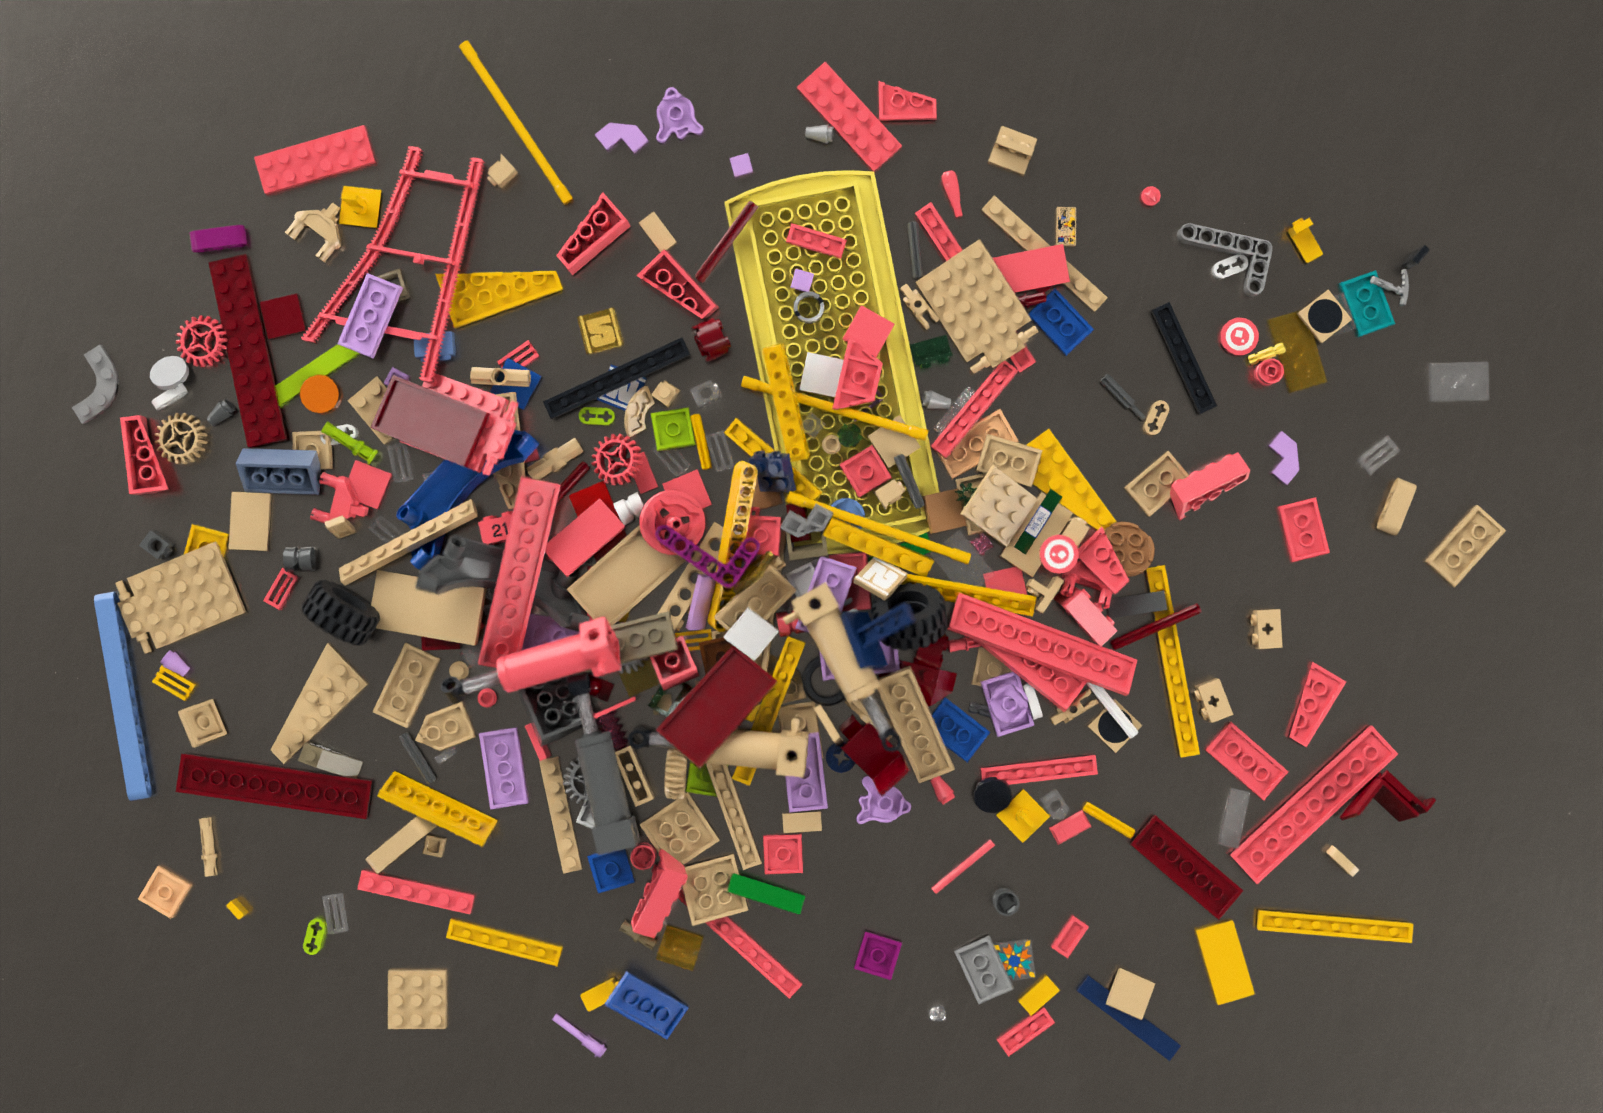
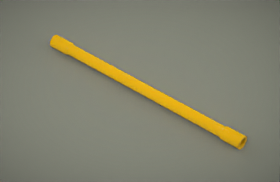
[459,40,573,205]
[741,376,929,441]
[786,491,971,564]

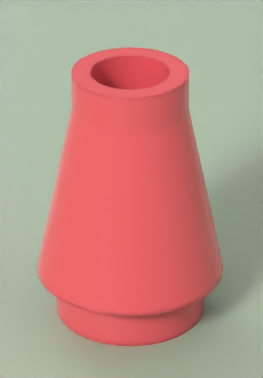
[930,776,955,805]

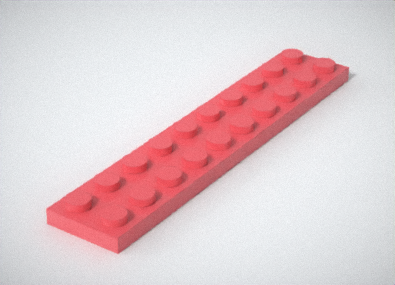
[478,476,561,668]
[947,593,1138,696]
[1230,725,1398,884]

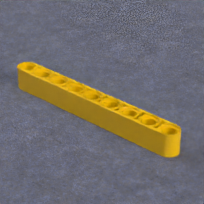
[707,461,757,632]

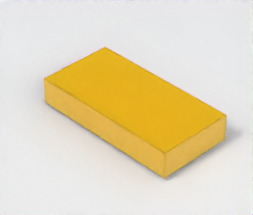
[1018,975,1060,1016]

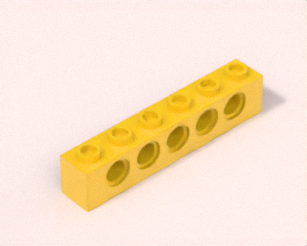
[762,343,810,462]

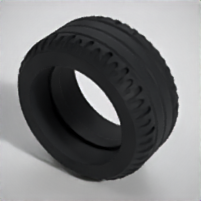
[802,656,846,706]

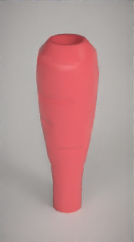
[942,170,963,217]

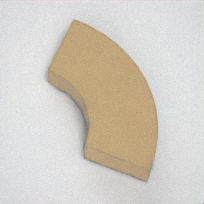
[624,386,655,437]

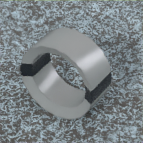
[794,291,824,324]

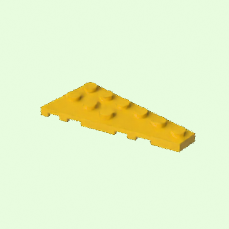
[435,271,563,329]
[1027,429,1116,530]

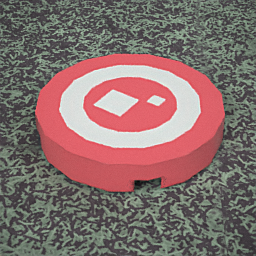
[1220,318,1259,356]
[1039,535,1079,574]

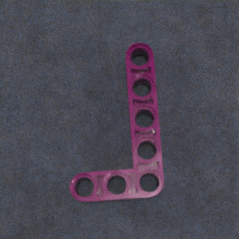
[655,525,759,588]

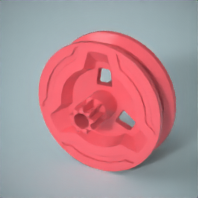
[639,490,705,555]

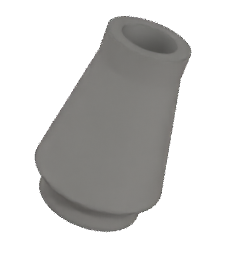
[805,124,834,144]
[922,390,951,410]

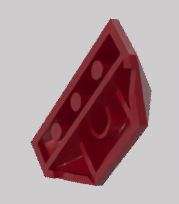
[878,659,957,706]

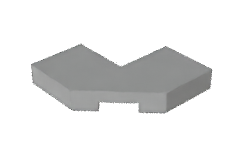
[780,504,833,537]

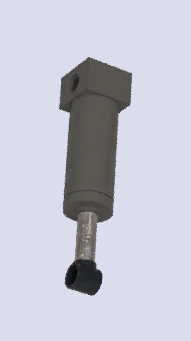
[567,672,641,855]

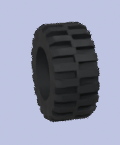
[302,580,380,646]
[871,582,947,651]

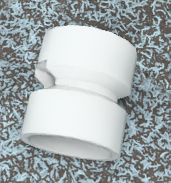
[613,492,645,525]

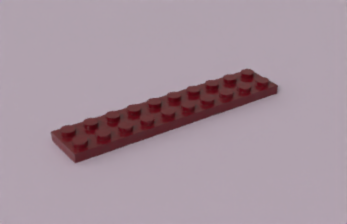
[208,254,287,448]
[176,753,373,819]

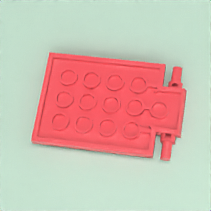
[399,374,519,476]

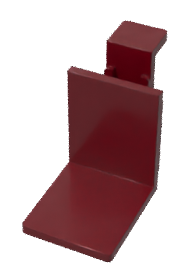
[839,714,910,796]
[1339,770,1436,822]

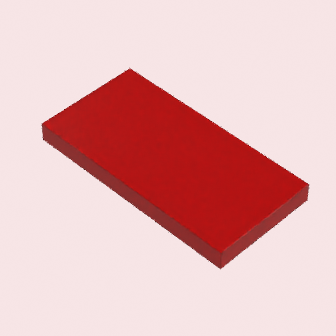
[569,481,627,562]

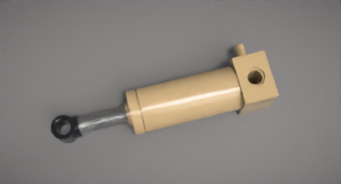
[783,582,901,752]
[628,718,809,777]

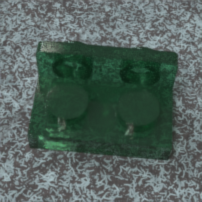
[910,335,953,369]

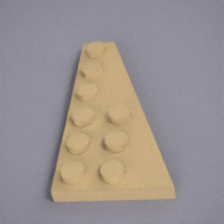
[271,643,368,764]

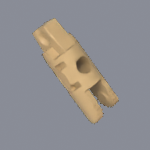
[900,284,940,330]
[1050,689,1099,725]

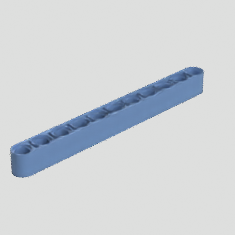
[94,591,152,801]

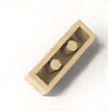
[615,745,655,807]

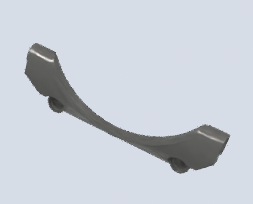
[416,535,590,632]

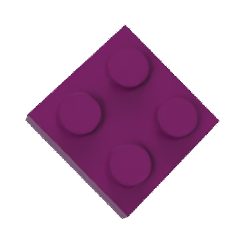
[854,931,902,980]

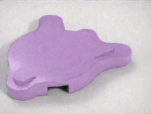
[656,87,703,143]
[856,776,911,824]

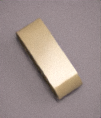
[1377,478,1417,536]

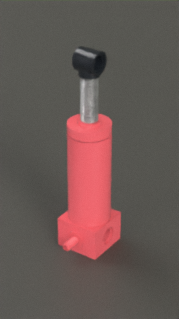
[441,616,621,704]

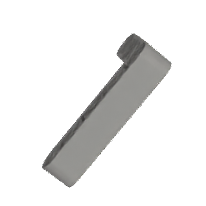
[1177,223,1272,297]

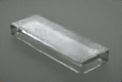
[1218,788,1250,849]

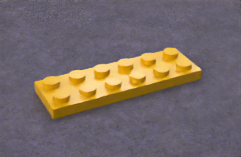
[377,771,498,847]

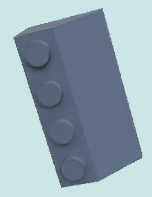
[236,448,321,495]

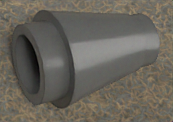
[207,399,236,426]

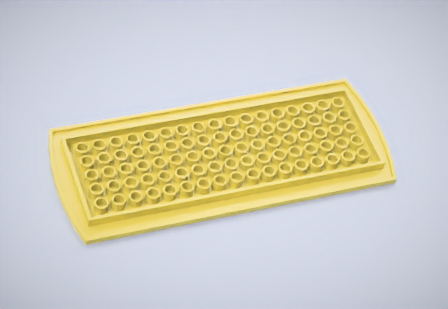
[724,170,939,555]

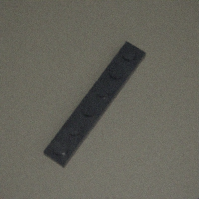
[1151,302,1217,414]

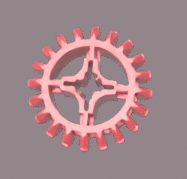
[175,315,228,367]
[591,434,643,486]

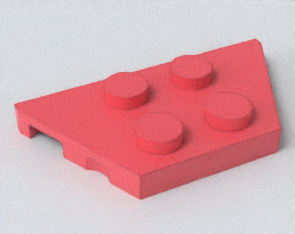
[832,337,883,410]

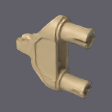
[285,203,341,263]

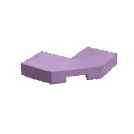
[595,123,649,153]
[1268,431,1299,485]

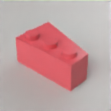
[1053,586,1117,647]

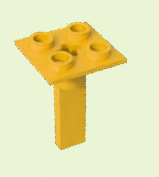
[339,186,382,228]
[996,789,1050,843]

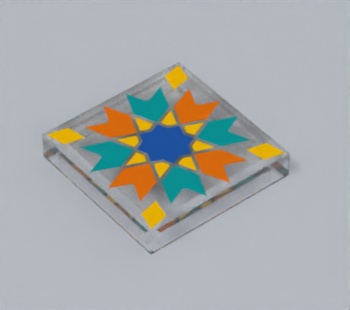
[994,938,1036,981]

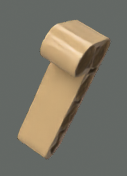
[365,816,437,874]

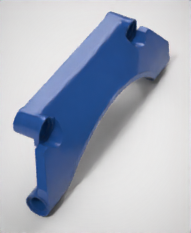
[396,430,539,570]

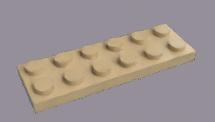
[877,666,955,783]

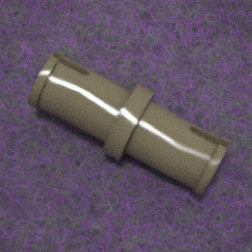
[619,920,658,951]

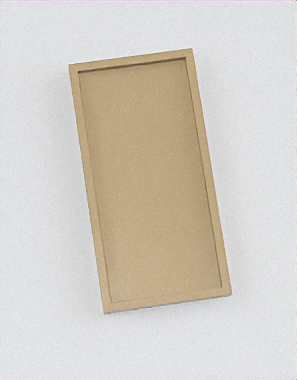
[566,525,685,626]
[371,570,487,646]

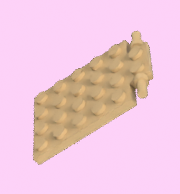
[916,239,1039,374]
[115,542,246,654]

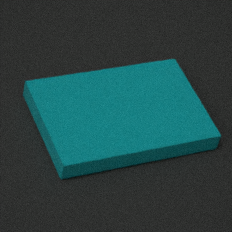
[1339,270,1395,337]

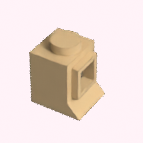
[487,154,518,188]
[651,380,680,408]
[874,479,906,511]

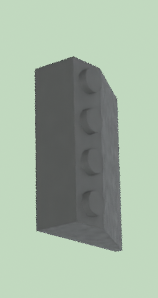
[517,677,596,747]

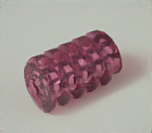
[596,710,629,752]

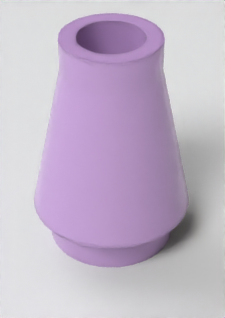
[160,650,190,677]

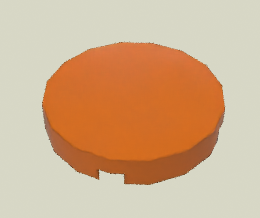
[300,374,339,413]

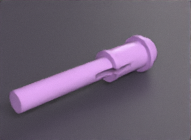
[552,1013,607,1058]

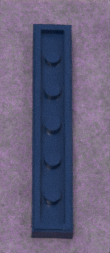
[1077,975,1181,1061]

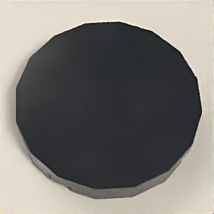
[973,777,1012,813]

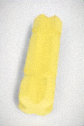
[1248,343,1286,365]

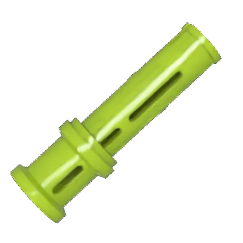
[321,421,378,465]

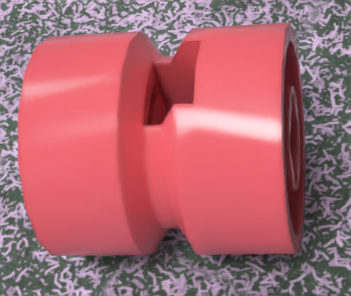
[1254,359,1284,386]
[776,610,804,637]
[630,842,657,870]

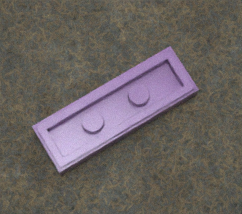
[686,574,716,630]

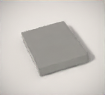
[954,935,1014,1004]

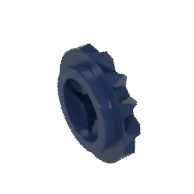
[826,742,855,773]

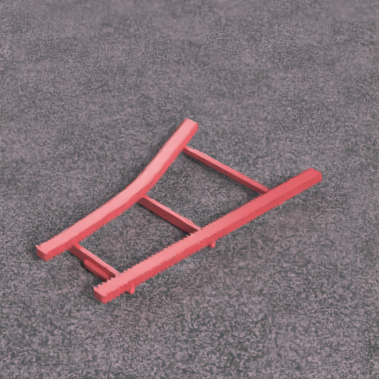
[301,146,485,383]

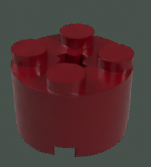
[691,318,731,362]
[913,633,949,670]

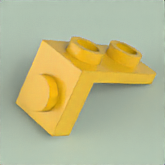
[1288,217,1323,263]
[580,977,619,1012]

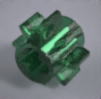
[837,423,862,447]
[955,483,977,506]

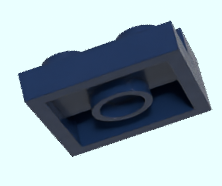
[749,451,796,493]

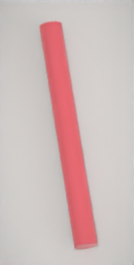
[931,840,995,894]

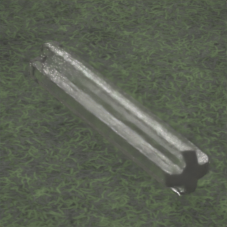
[934,386,975,435]

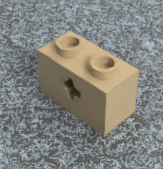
[1251,609,1283,649]
[1194,678,1233,723]

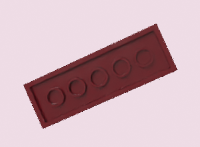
[1130,815,1243,920]

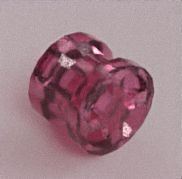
[970,532,994,556]

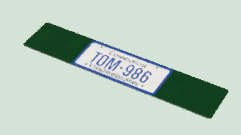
[1014,489,1062,554]

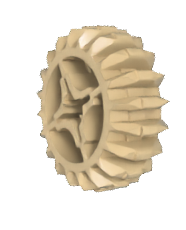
[154,413,208,464]
[665,748,687,800]

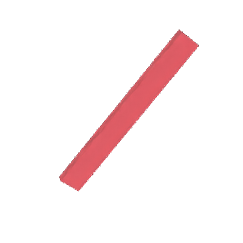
[678,888,802,999]

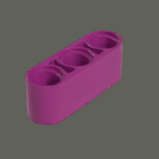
[189,225,247,253]

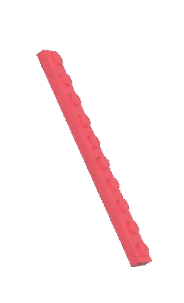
[915,202,1037,373]

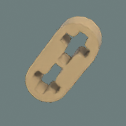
[1143,400,1169,436]
[1325,845,1359,877]

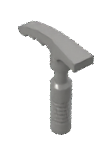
[1370,269,1409,306]

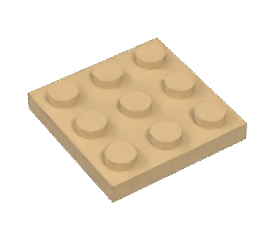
[961,466,1038,547]
[640,792,720,865]
[682,854,748,926]
[388,970,447,1029]

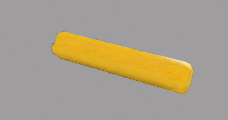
[690,414,712,470]
[1083,802,1135,839]

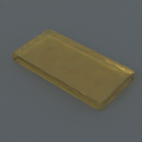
[1267,310,1327,393]

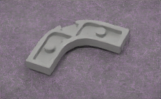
[72,345,118,424]

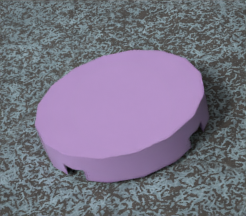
[989,684,1028,723]

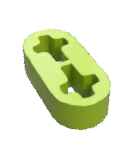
[578,407,616,426]
[303,917,327,955]

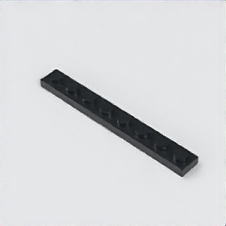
[543,337,690,420]

